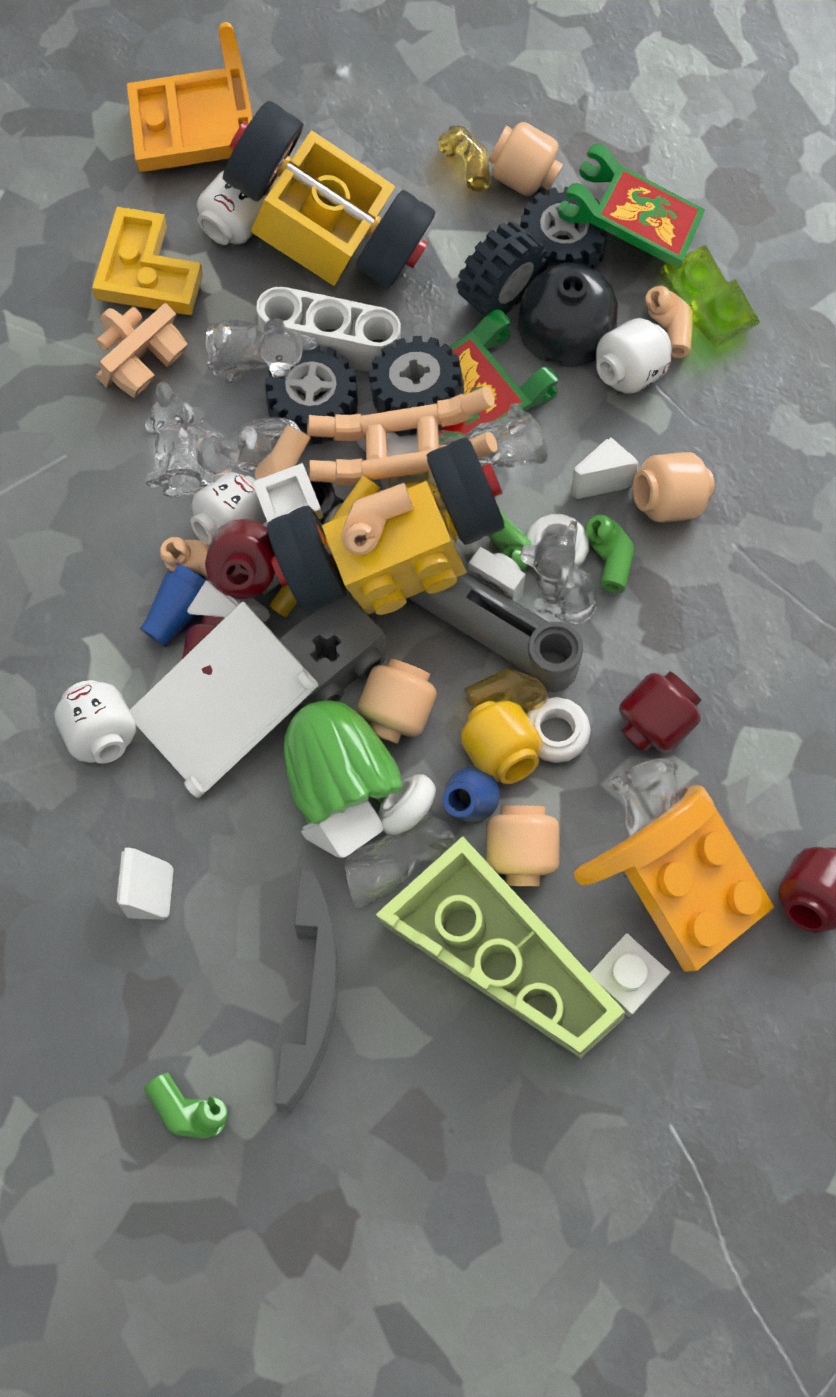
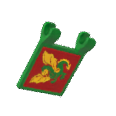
[558,143,705,269]
[420,309,558,448]

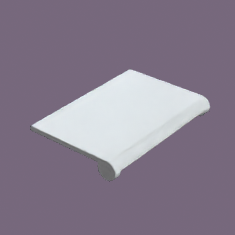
[130,601,318,798]

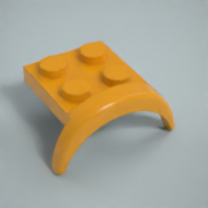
[127,22,253,173]
[573,785,774,972]

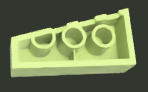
[375,836,625,1059]

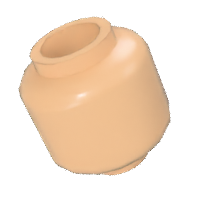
[488,122,563,197]
[632,452,715,523]
[357,658,437,744]
[486,805,560,886]

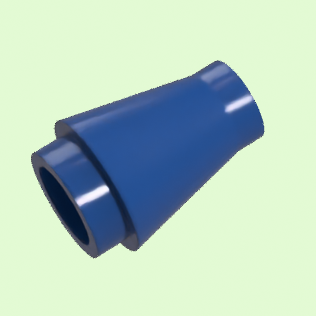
[140,564,206,647]
[443,767,500,823]

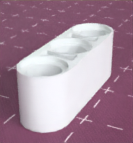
[256,287,401,373]

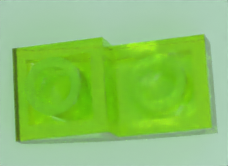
[659,245,760,346]

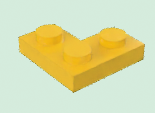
[92,207,203,316]

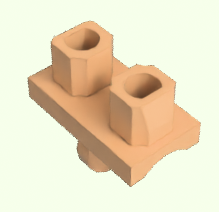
[96,303,188,398]

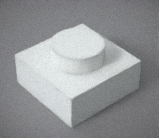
[252,463,324,522]
[468,547,526,603]
[590,933,670,1018]

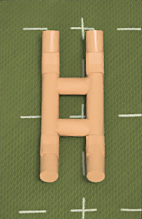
[307,386,498,486]

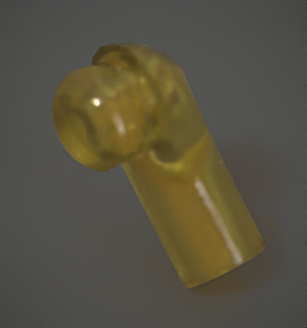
[438,125,491,191]
[464,668,548,712]

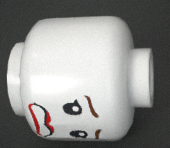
[197,171,266,245]
[596,318,672,394]
[190,472,267,545]
[54,680,136,764]

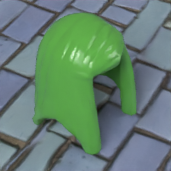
[284,700,402,824]

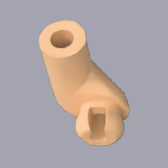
[645,286,694,358]
[255,424,311,480]
[341,483,414,555]
[160,537,210,581]

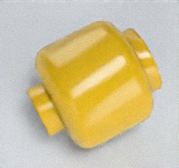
[460,701,543,784]

